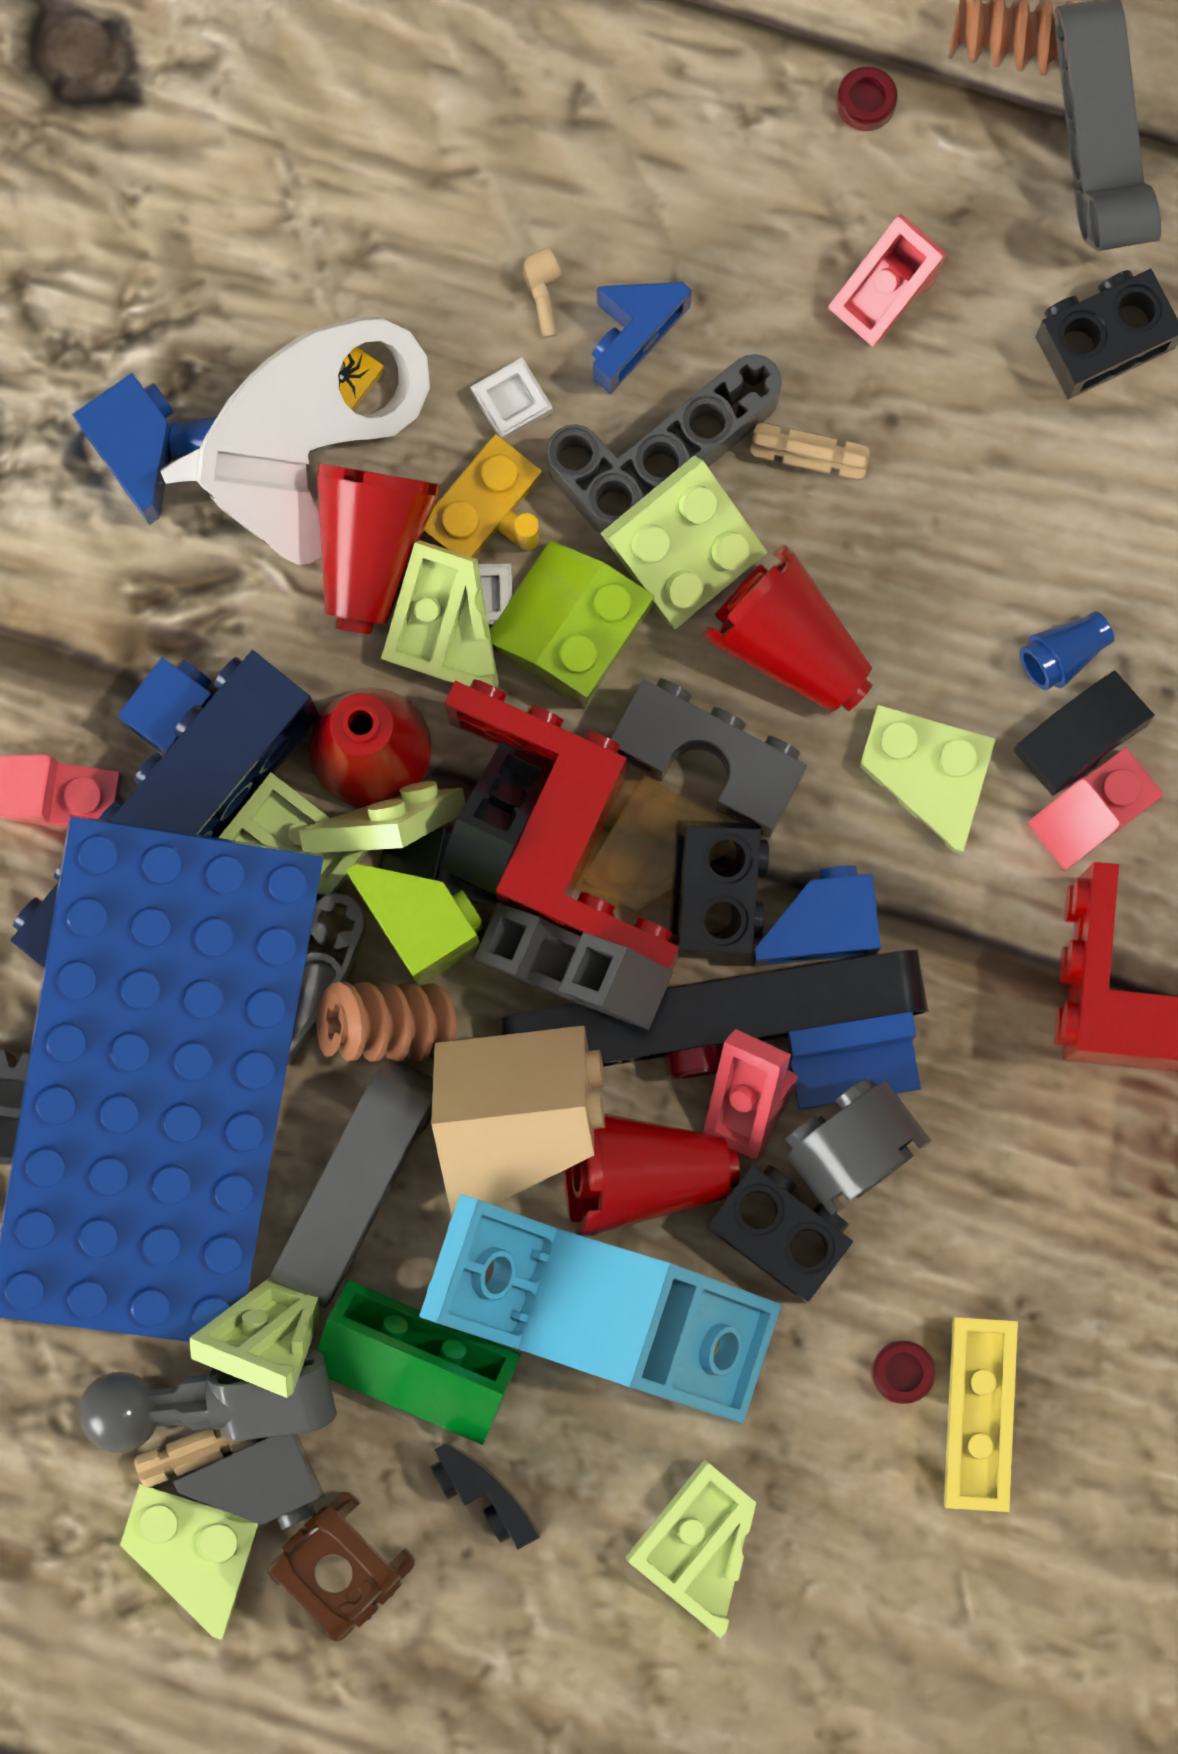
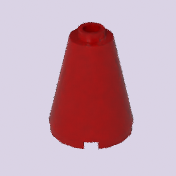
[317,463,440,634]
[702,545,873,712]
[309,687,432,808]
[564,1113,740,1236]

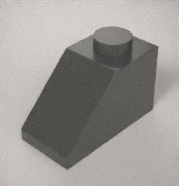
[173,1434,325,1530]

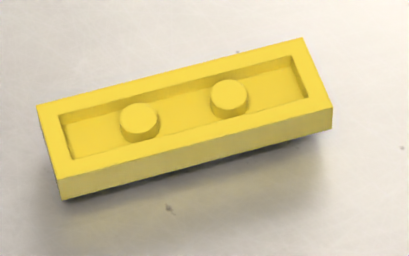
[944,1317,1018,1512]

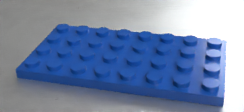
[0,814,323,1342]

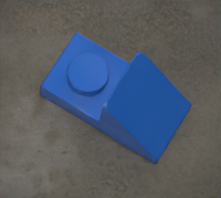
[592,282,692,394]

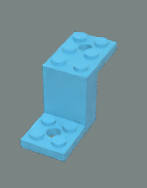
[419,1194,782,1424]

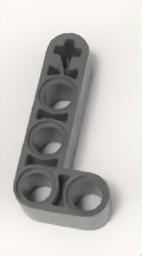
[1054,0,1161,251]
[547,354,782,533]
[271,1060,433,1308]

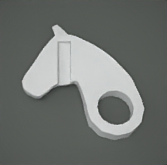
[160,317,430,565]

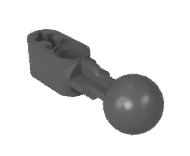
[78,1349,337,1453]

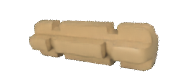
[750,422,870,480]
[134,1428,257,1487]

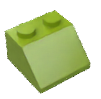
[490,540,655,709]
[345,863,484,986]

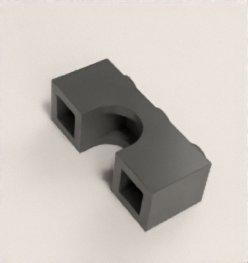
[611,679,807,838]
[474,903,673,1030]

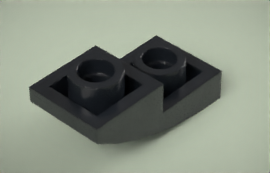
[1013,670,1155,796]
[430,1442,541,1550]

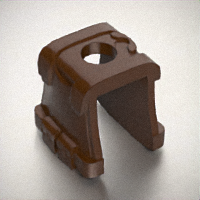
[268,1492,415,1641]

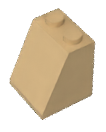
[431,1026,605,1217]

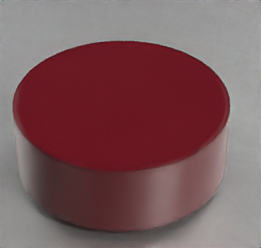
[836,66,898,131]
[664,1045,723,1080]
[871,1341,935,1404]

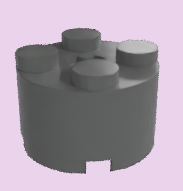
[785,1078,932,1216]

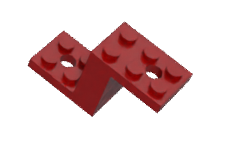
[445,679,679,971]
[1054,862,1178,1072]

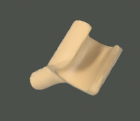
[522,248,562,338]

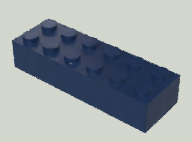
[10,649,319,968]

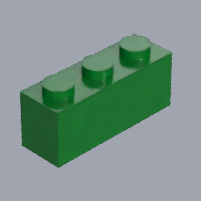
[317,1279,522,1445]

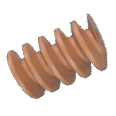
[948,0,1074,76]
[316,982,457,1062]

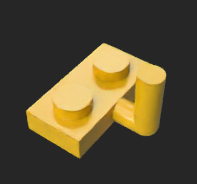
[423,434,543,558]

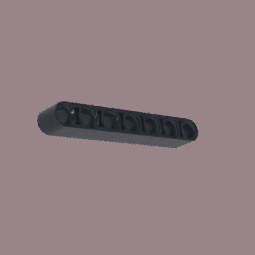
[497,950,929,1067]

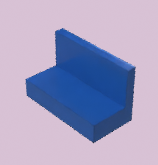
[786,1012,921,1110]

